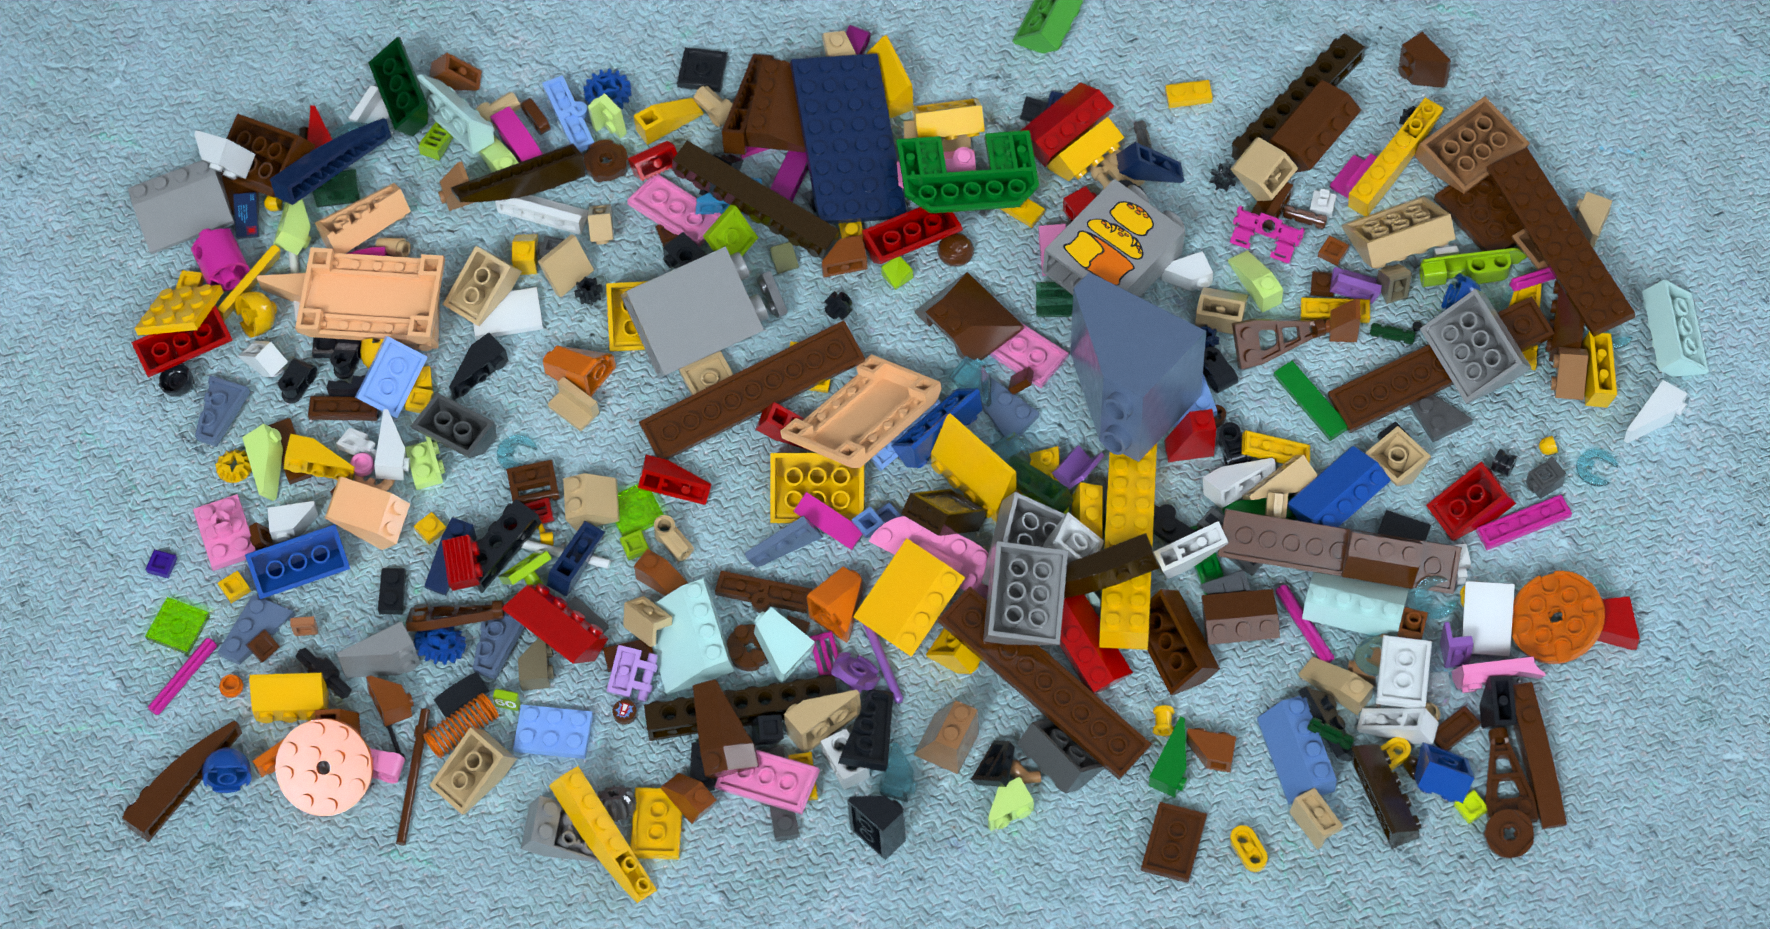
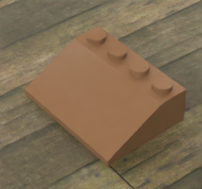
[1414,96,1530,194]

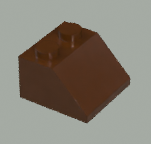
[1398,32,1451,88]

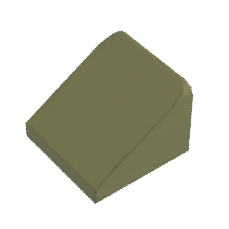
[770,242,799,274]

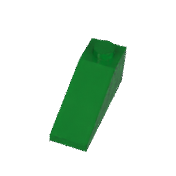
[1149,716,1188,798]

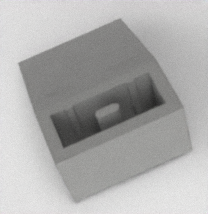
[521,795,599,862]

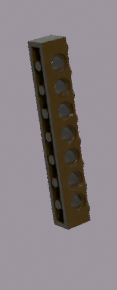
[1232,33,1365,160]
[644,675,837,741]

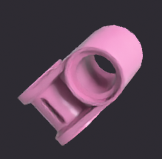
[370,748,405,784]

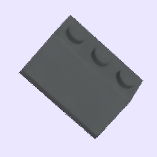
[411,393,497,458]
[1017,719,1105,794]

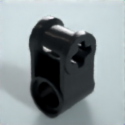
[330,339,362,379]
[1203,347,1238,393]
[278,358,317,404]
[1218,422,1251,466]

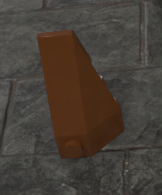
[693,679,759,779]

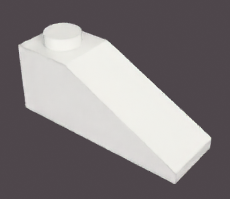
[1624,380,1687,443]
[374,409,410,480]
[1203,458,1276,509]
[1154,521,1228,579]
[1356,708,1439,744]

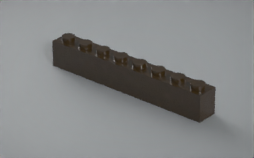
[672,141,839,259]

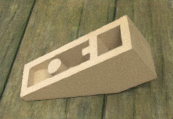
[1242,455,1318,500]
[1298,657,1374,716]

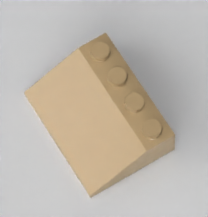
[1342,196,1456,269]

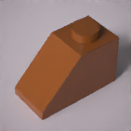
[429,53,482,91]
[821,235,868,278]
[1325,299,1360,342]
[634,549,688,596]
[366,675,414,726]
[661,773,717,824]

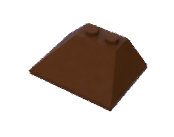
[915,272,1024,368]

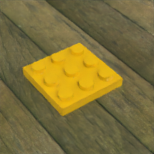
[135,284,223,336]

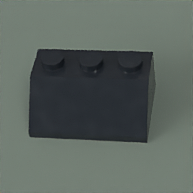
[847,796,906,860]

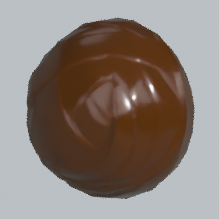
[937,233,974,267]

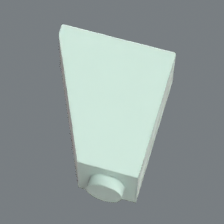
[754,607,815,683]

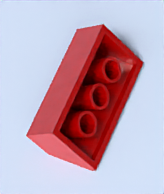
[1020,82,1114,167]
[862,207,963,264]
[131,306,233,378]
[502,583,609,664]
[1060,594,1133,695]

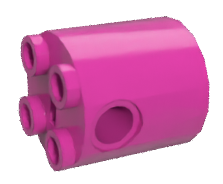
[191,228,250,292]

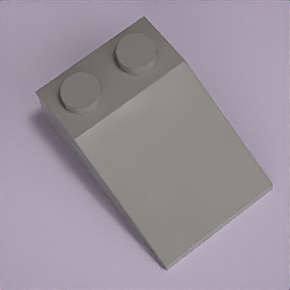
[336,621,420,678]

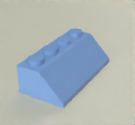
[1257,696,1337,805]

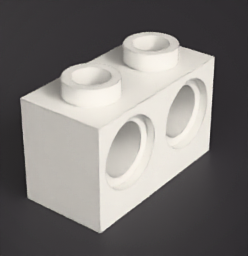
[821,729,870,790]

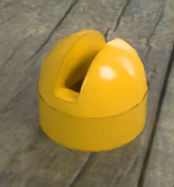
[264,196,282,212]
[1539,435,1558,455]

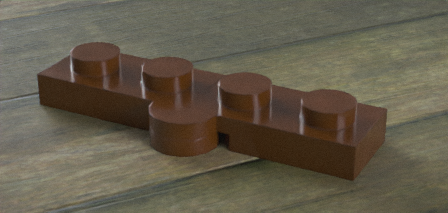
[715,571,813,614]

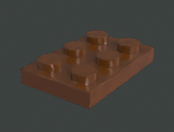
[1141,802,1207,883]

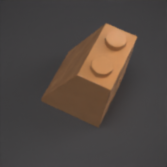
[914,700,979,774]

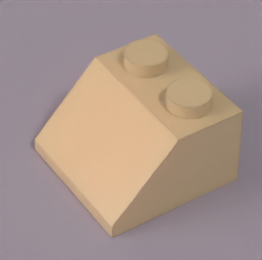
[563,473,620,531]

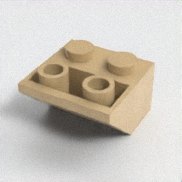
[1230,137,1298,201]
[1195,287,1248,334]

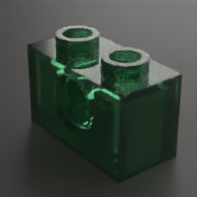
[313,169,361,208]

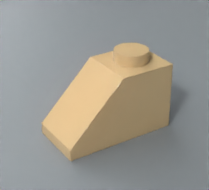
[1575,192,1612,248]
[588,204,614,244]

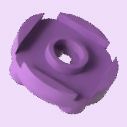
[831,652,880,693]

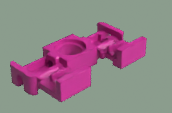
[1230,206,1305,264]

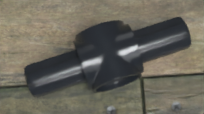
[296,648,352,699]

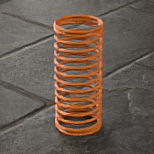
[423,693,499,759]

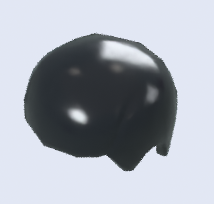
[159,363,194,397]

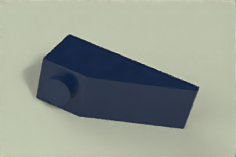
[1116,142,1184,183]
[424,517,477,596]
[546,521,605,597]

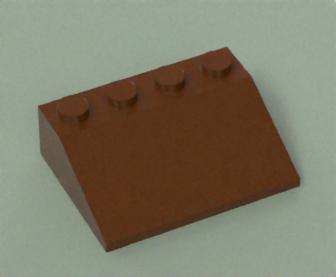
[746,58,806,153]
[221,113,315,198]

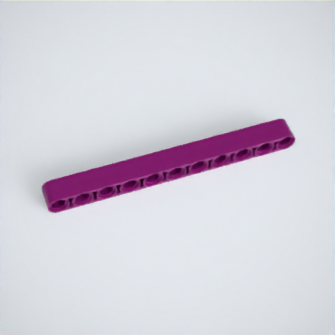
[770,25,871,202]

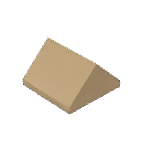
[1365,426,1431,486]

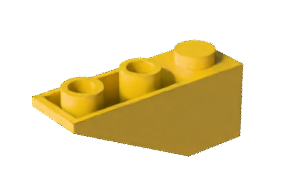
[633,97,704,145]
[284,434,355,481]

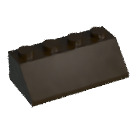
[1352,744,1421,849]

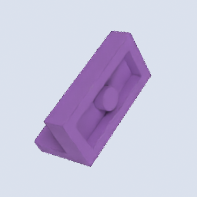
[1330,267,1382,304]
[1052,445,1105,491]
[1440,622,1474,668]

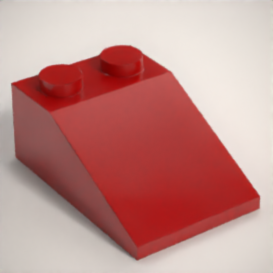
[1426,461,1516,541]

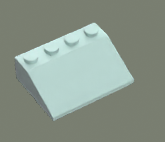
[1302,572,1409,637]
[652,578,734,695]

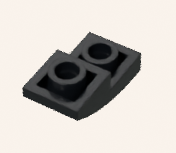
[326,375,366,397]
[433,672,490,718]

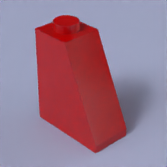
[1164,409,1216,462]
[1597,596,1640,650]

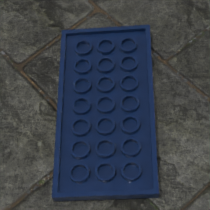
[790,53,907,224]

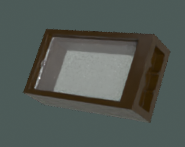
[901,489,988,536]

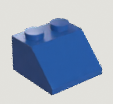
[1414,742,1475,803]

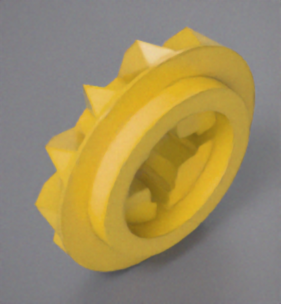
[215,448,252,483]

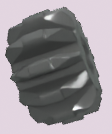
[597,785,637,822]

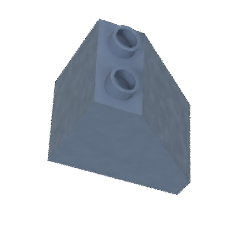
[1070,272,1206,462]

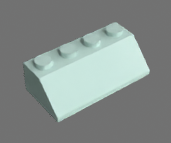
[417,74,495,154]
[1642,279,1709,377]

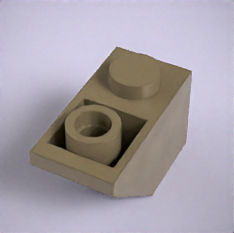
[518,637,554,691]

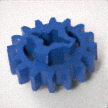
[583,69,632,109]
[413,626,466,665]

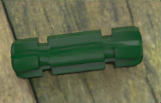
[1370,323,1415,345]
[1307,717,1355,749]

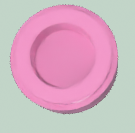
[350,453,375,477]

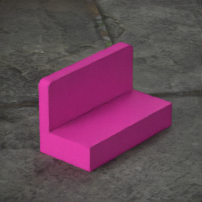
[1330,153,1377,199]

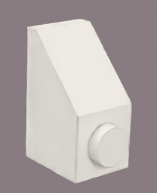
[1160,251,1213,291]
[238,341,288,377]
[268,501,318,543]

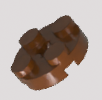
[583,139,628,182]
[726,624,769,671]
[1483,809,1534,859]

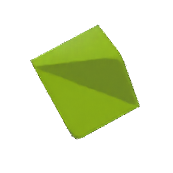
[881,256,913,290]

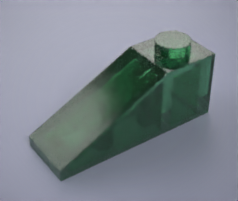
[1007,455,1073,513]

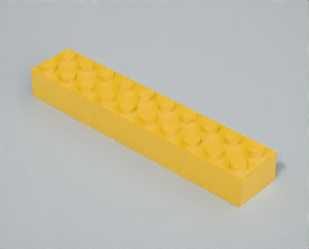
[1099,443,1157,650]

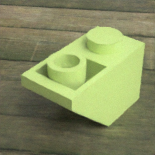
[988,777,1034,831]

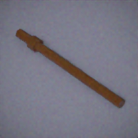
[396,708,430,846]

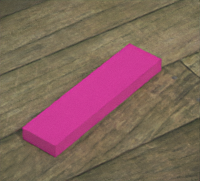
[1476,494,1572,550]

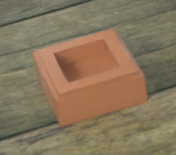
[290,616,318,636]

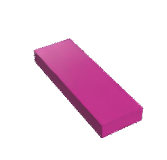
[793,492,863,550]

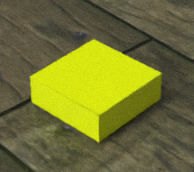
[1454,790,1487,824]

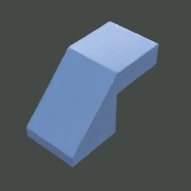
[852,502,901,538]

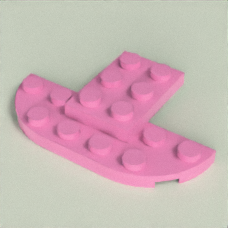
[869,516,989,600]

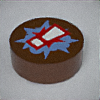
[612,699,637,725]

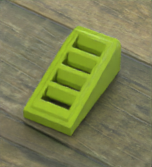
[418,122,453,161]

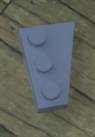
[973,374,1039,448]
[195,375,250,447]
[744,516,823,568]
[218,594,295,665]
[473,603,524,680]

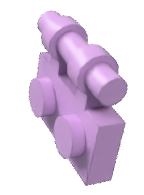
[607,645,658,702]

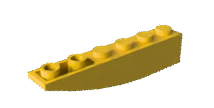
[1348,97,1444,217]
[548,766,657,903]

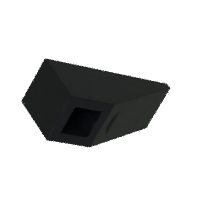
[449,332,508,400]

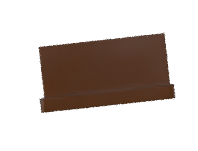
[1251,182,1293,230]

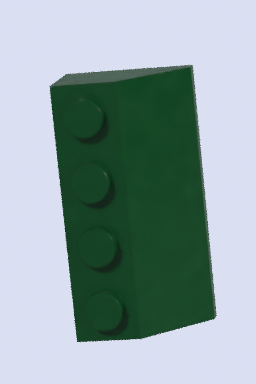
[368,36,428,137]

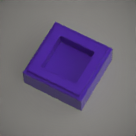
[145,549,177,579]

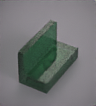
[1036,282,1073,317]

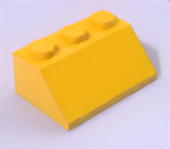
[866,35,913,119]
[912,98,985,140]
[1046,117,1124,181]
[926,628,981,674]
[249,673,329,723]

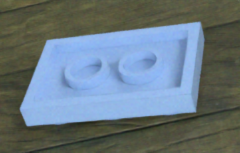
[355,336,428,418]
[513,705,593,759]

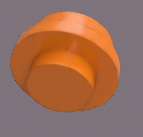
[219,674,244,698]

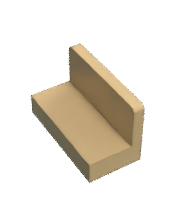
[548,377,599,431]
[623,596,672,647]
[1290,788,1343,849]

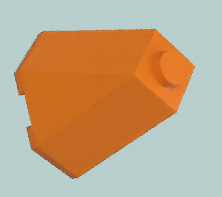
[543,345,616,397]
[807,566,863,643]

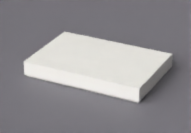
[473,287,543,340]
[1462,581,1515,656]
[1376,635,1432,708]

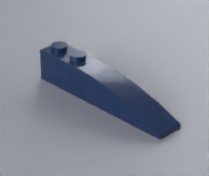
[270,118,391,205]

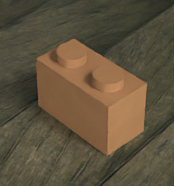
[1550,347,1588,400]

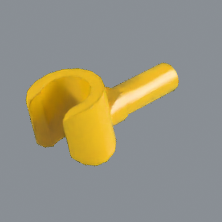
[538,523,554,546]

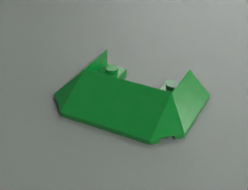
[896,130,1039,213]

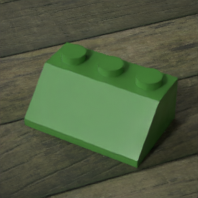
[1012,0,1083,54]

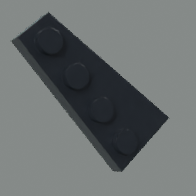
[838,689,893,772]

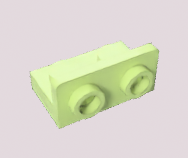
[588,94,627,139]
[405,436,445,490]

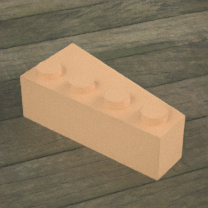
[315,183,411,254]

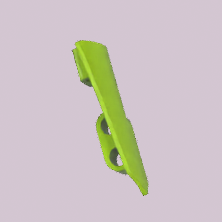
[1419,248,1527,288]

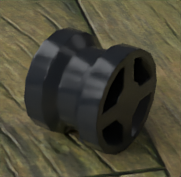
[1491,449,1518,477]

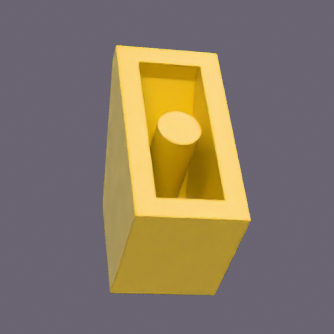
[512,234,538,275]

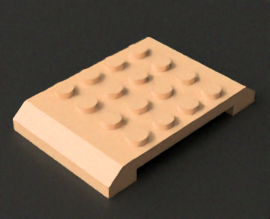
[295,247,445,344]
[780,354,942,468]

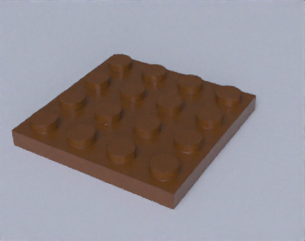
[1434,175,1524,251]

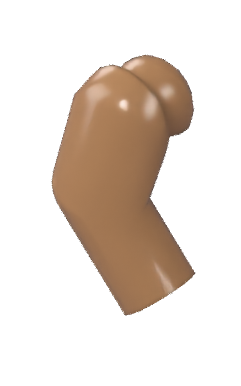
[1010,760,1041,784]

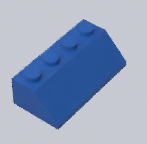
[891,388,983,469]
[1287,446,1391,527]
[245,524,350,599]

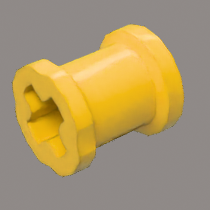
[1153,705,1174,736]

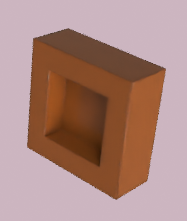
[1318,235,1349,266]

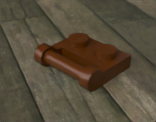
[506,460,560,504]

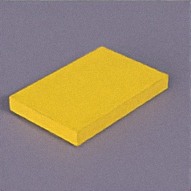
[630,787,683,860]

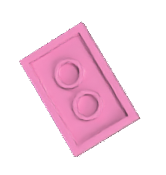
[193,494,256,571]

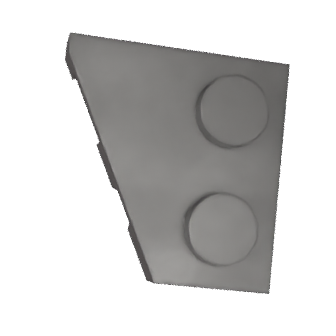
[756,271,788,318]
[1409,395,1472,442]

